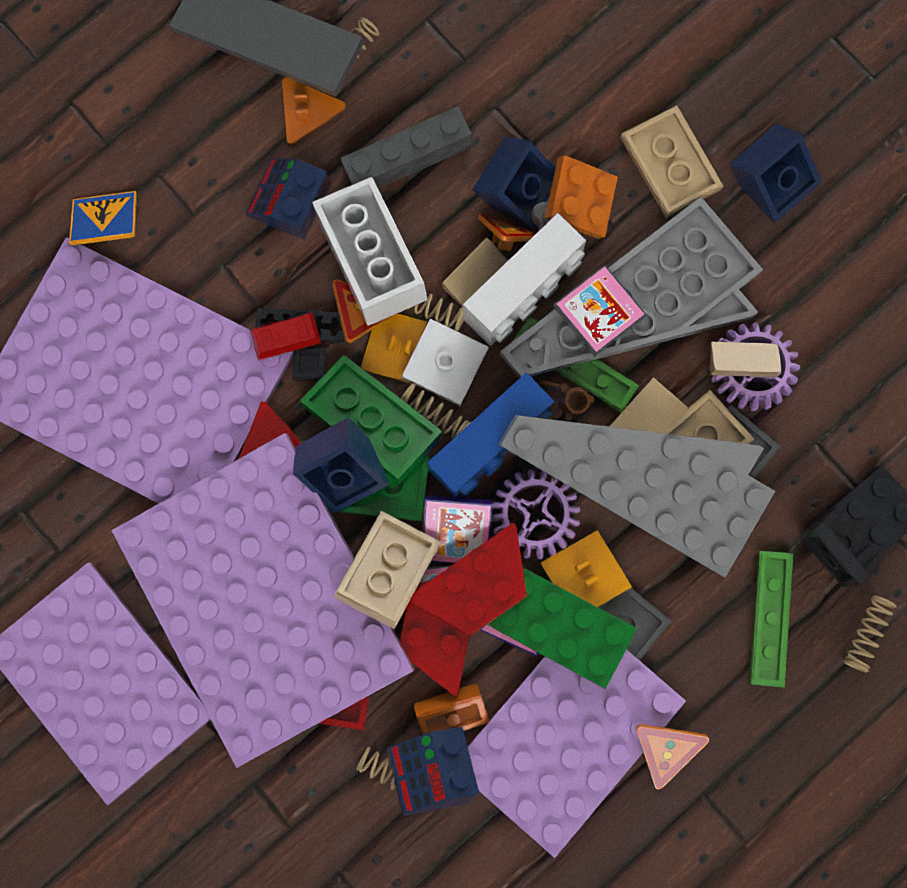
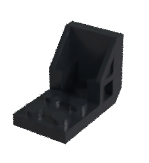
[799,465,907,588]

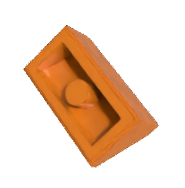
[414,684,489,734]

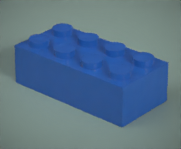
[427,372,554,498]

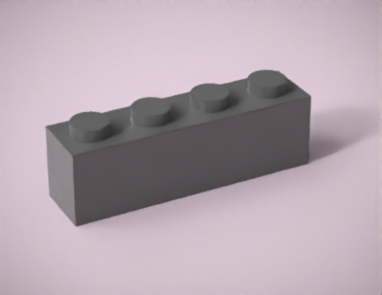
[340,106,472,189]

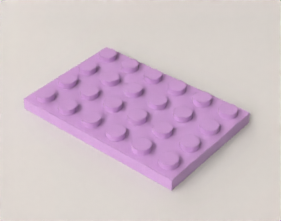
[0,562,211,805]
[468,650,686,858]

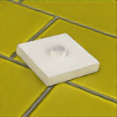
[401,319,488,406]

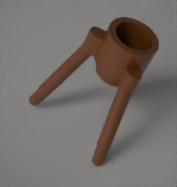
[533,379,594,421]

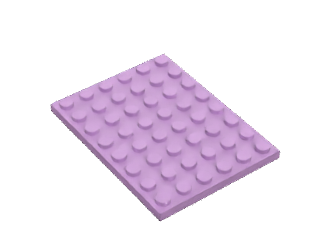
[0,237,293,503]
[111,433,415,768]

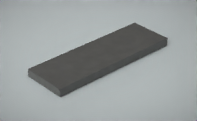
[169,0,364,97]

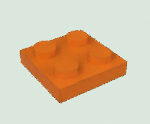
[545,155,618,239]

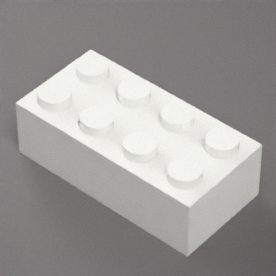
[312,177,428,326]
[463,213,586,346]

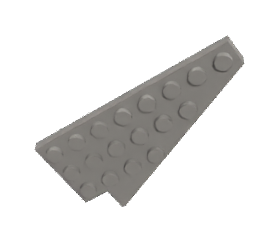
[500,197,763,379]
[498,415,775,578]

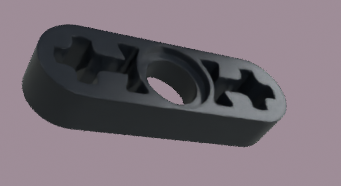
[255,309,345,344]

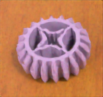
[709,323,800,411]
[491,469,580,559]

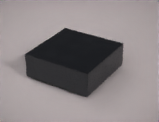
[292,347,327,381]

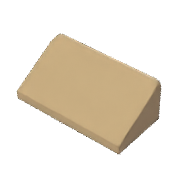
[442,238,508,307]
[710,342,781,377]

